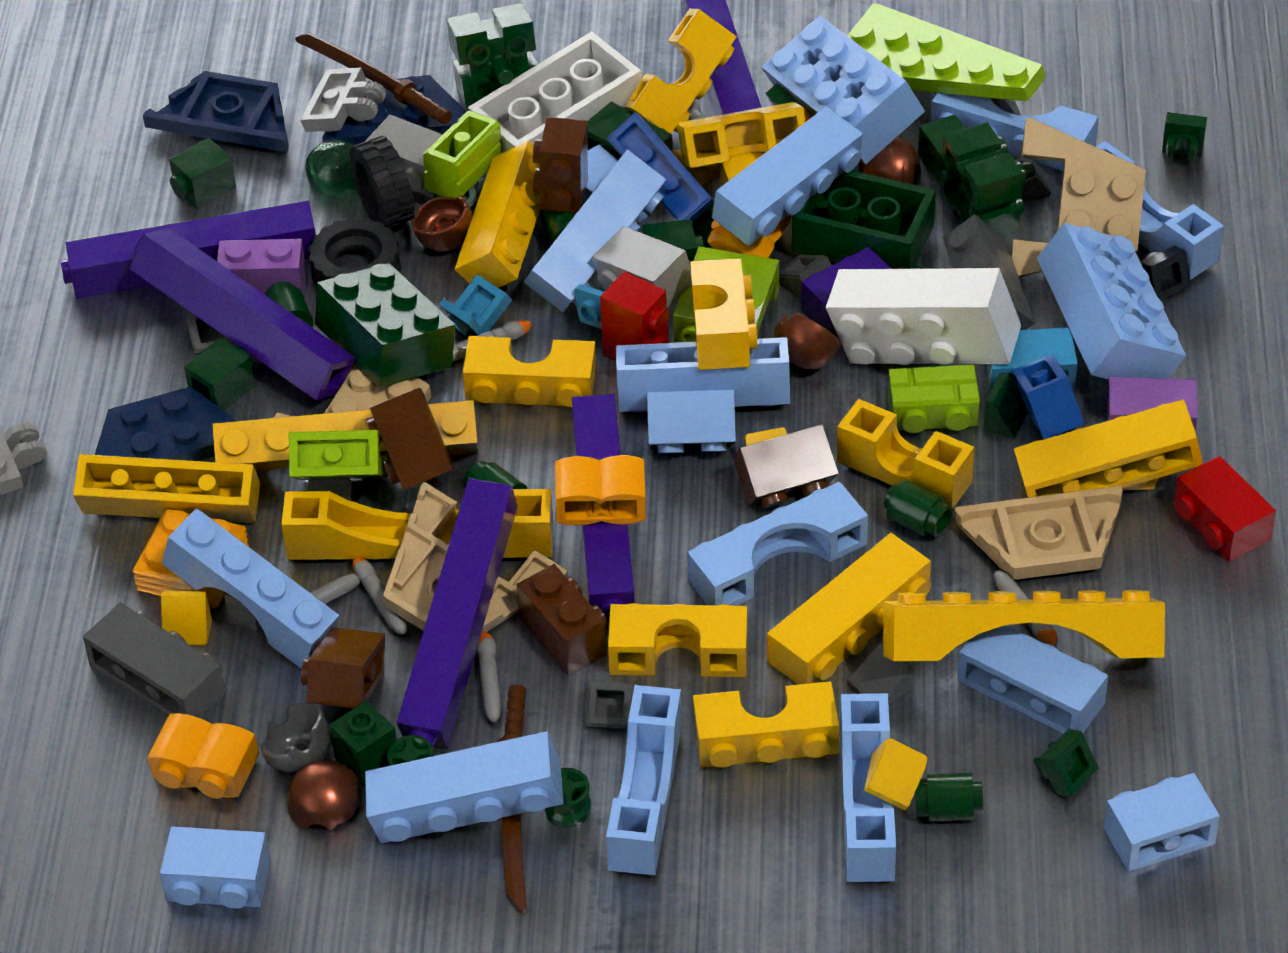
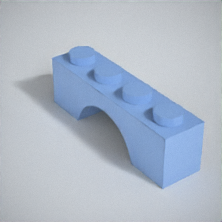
[931,93,1099,171]
[1096,141,1224,280]
[687,481,868,606]
[162,508,339,669]
[606,685,682,875]
[840,693,896,882]

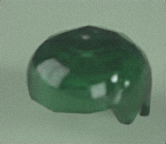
[305,139,357,195]

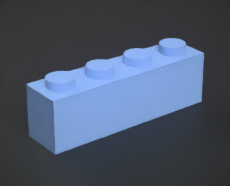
[712,106,863,246]
[524,149,666,313]
[616,337,790,413]
[365,731,564,844]

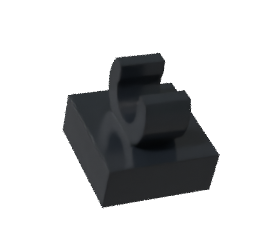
[1140,246,1190,301]

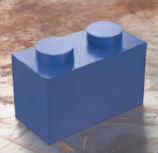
[1012,355,1085,439]

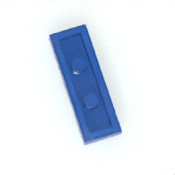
[606,111,714,222]

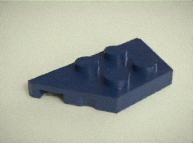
[143,71,289,152]
[322,75,467,152]
[95,386,237,461]

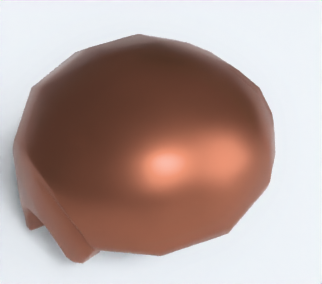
[859,137,921,185]
[411,196,473,252]
[774,313,841,369]
[287,760,362,830]

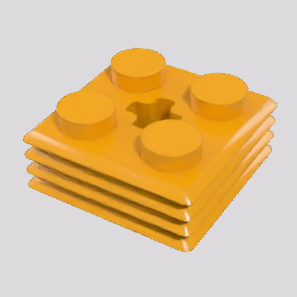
[132,509,249,608]

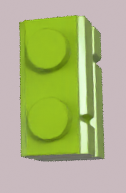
[423,110,501,199]
[887,364,980,433]

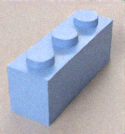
[957,625,1108,733]

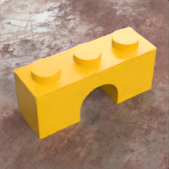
[623,8,737,134]
[677,102,805,168]
[690,258,758,370]
[463,336,597,407]
[836,399,975,508]
[608,603,748,677]
[693,681,839,768]

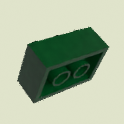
[792,171,936,269]
[315,263,455,388]

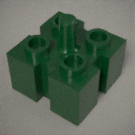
[446,3,538,108]
[940,122,1036,237]

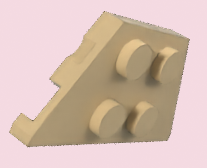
[954,486,1123,580]

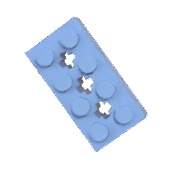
[761,15,925,165]
[1037,223,1186,379]

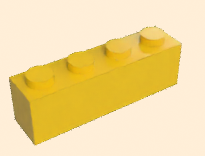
[454,141,540,288]
[1013,399,1203,498]
[73,454,260,524]
[767,533,931,685]

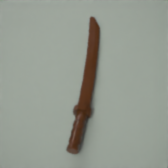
[295,33,452,125]
[498,685,527,914]

